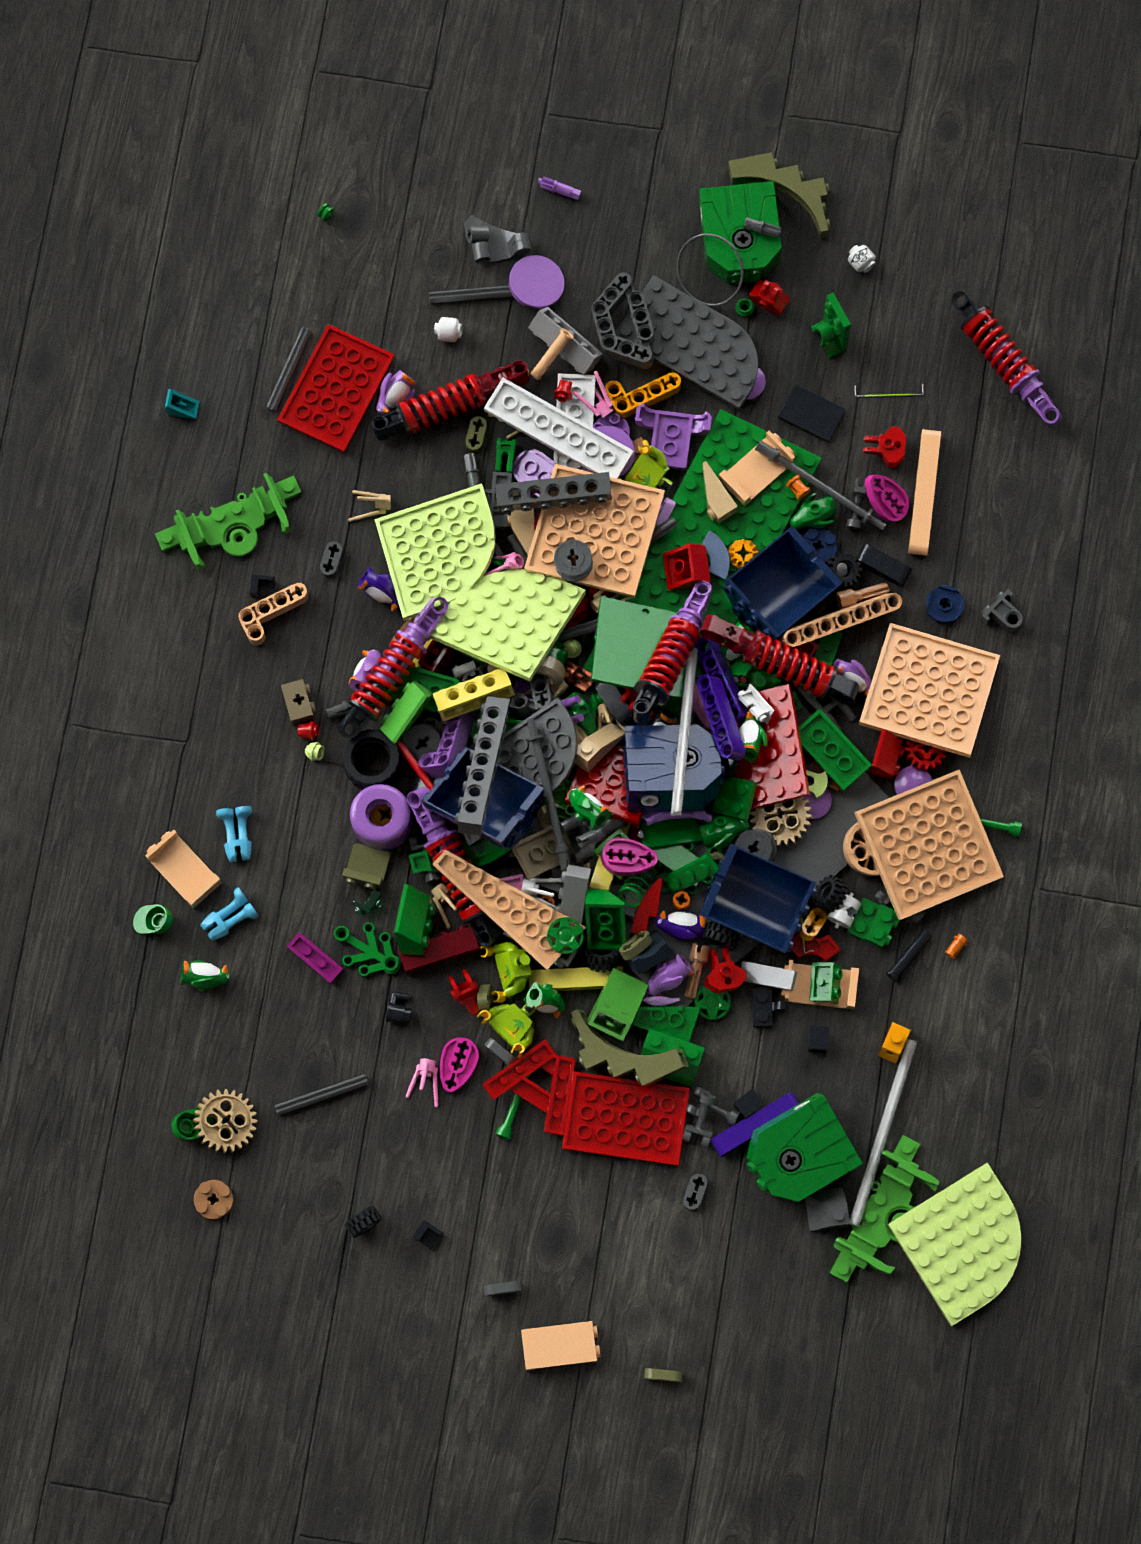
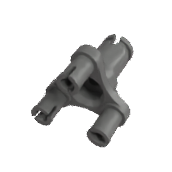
[559,813,629,865]

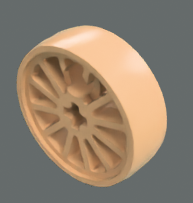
[843,822,880,876]

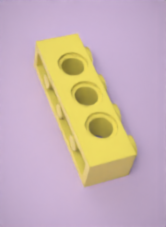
[433,669,515,722]

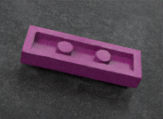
[287,932,343,984]

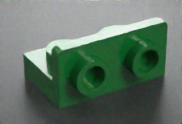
[809,962,843,1004]

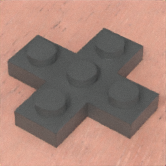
[484,472,521,529]

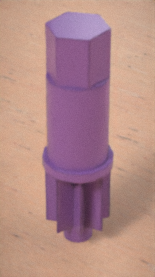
[537,176,582,200]

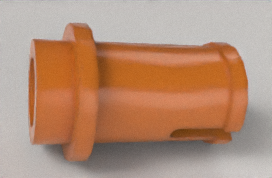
[945,934,968,960]

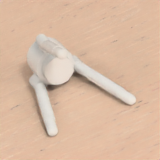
[521,878,561,910]

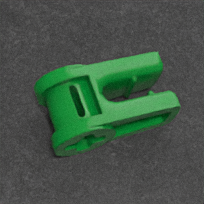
[495,438,517,474]

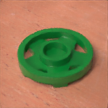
[547,917,584,954]
[694,985,731,1020]

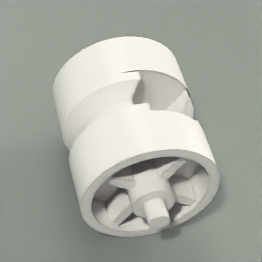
[827,893,861,929]

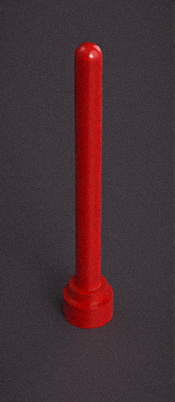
[397,741,446,819]

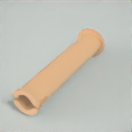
[531,328,573,380]

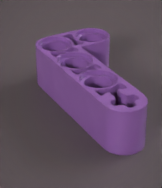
[419,712,474,778]

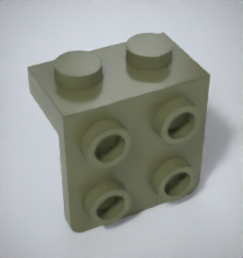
[342,843,390,890]

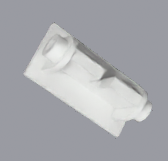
[738,684,774,724]

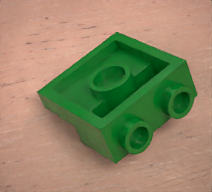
[847,897,900,949]

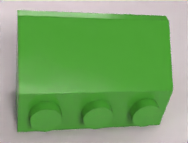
[380,681,433,743]

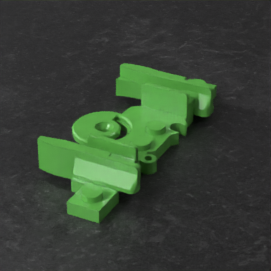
[155,473,302,570]
[829,1135,939,1283]

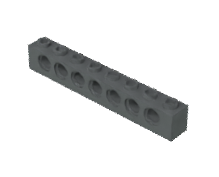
[455,696,510,836]

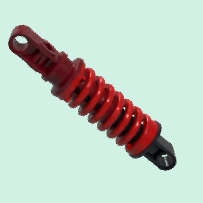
[372,360,530,440]
[700,614,860,705]

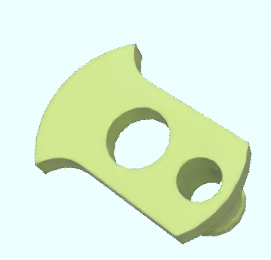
[806,770,828,799]

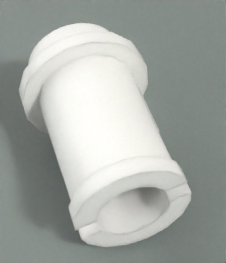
[452,660,476,679]

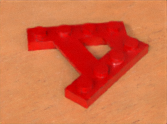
[482,1039,575,1136]

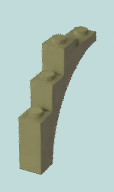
[728,152,831,238]
[571,1009,689,1086]

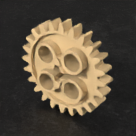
[750,797,813,847]
[193,1089,257,1153]

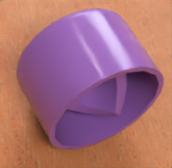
[350,784,412,851]

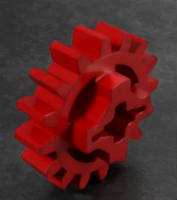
[904,740,946,772]

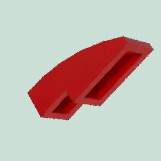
[631,878,663,934]

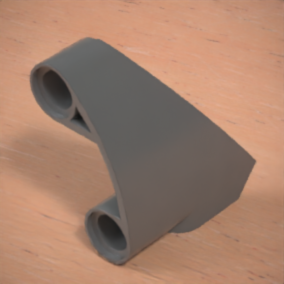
[464,215,532,264]

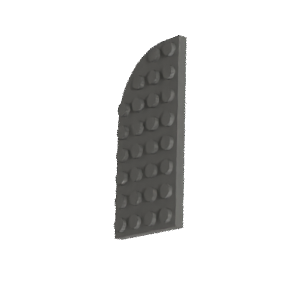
[615,275,758,410]
[432,698,578,847]

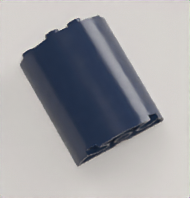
[724,526,842,640]
[422,747,544,850]
[699,844,817,953]

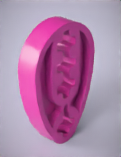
[865,475,909,522]
[601,838,658,876]
[440,1037,479,1093]

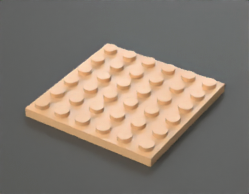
[524,464,665,598]
[859,623,1000,758]
[854,770,1004,920]

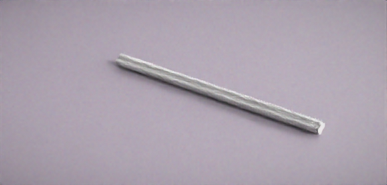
[671,648,698,816]
[850,1039,917,1226]

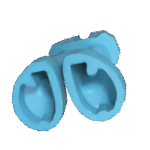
[216,806,252,862]
[200,887,259,941]

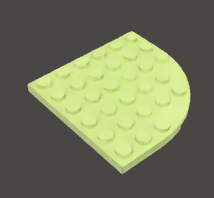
[375,484,496,621]
[429,569,586,681]
[888,1163,1021,1326]

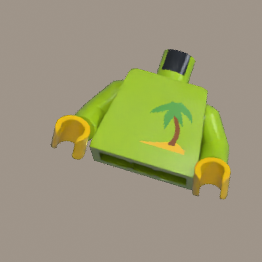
[618,440,673,492]
[479,942,532,1003]
[477,1004,536,1058]

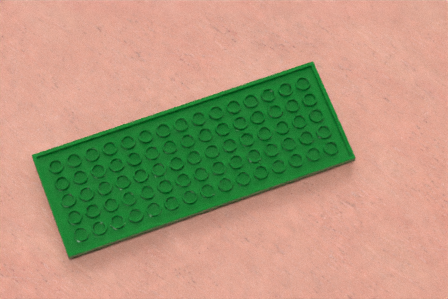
[583,409,822,718]

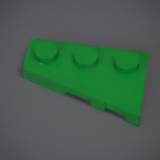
[633,1006,701,1042]

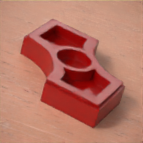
[791,934,841,962]

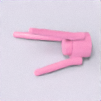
[573,371,615,419]
[483,552,524,577]
[406,1059,438,1108]

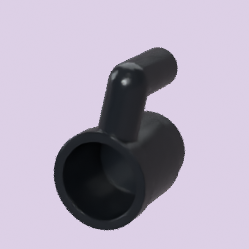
[386,992,412,1024]

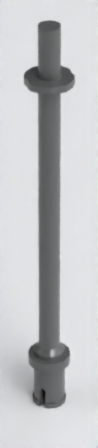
[755,440,886,530]
[526,718,572,870]

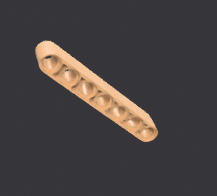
[908,429,941,556]
[778,593,902,647]

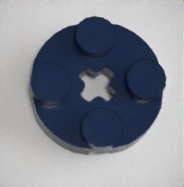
[802,528,837,563]
[926,585,964,624]

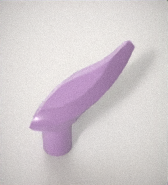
[642,991,680,1006]

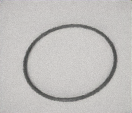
[677,233,744,306]

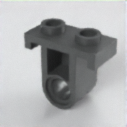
[980,589,1023,633]

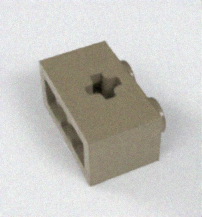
[281,679,316,725]

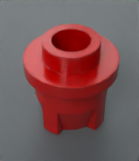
[554,379,573,402]
[297,721,320,740]

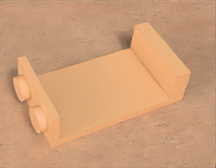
[719,431,795,507]
[145,830,222,908]
[781,960,859,1010]
[521,1321,601,1371]

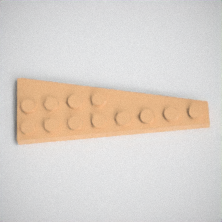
[432,850,586,970]

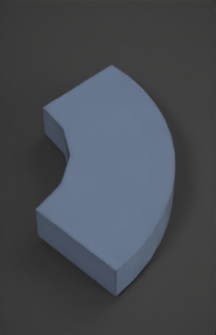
[701,530,730,581]

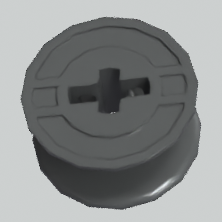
[554,539,593,582]
[404,723,443,761]
[735,829,777,862]

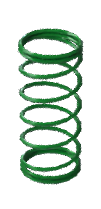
[618,857,662,907]

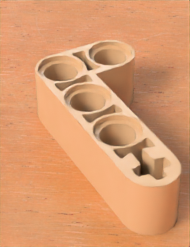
[239,583,308,646]

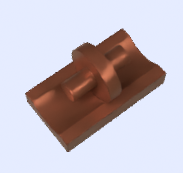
[564,661,594,693]

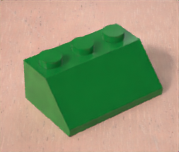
[394,884,435,955]
[585,889,627,950]
[641,1029,705,1088]

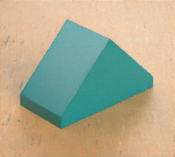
[165,389,200,419]

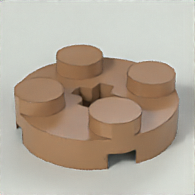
[194,1180,234,1220]

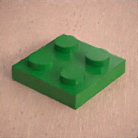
[712,776,757,820]

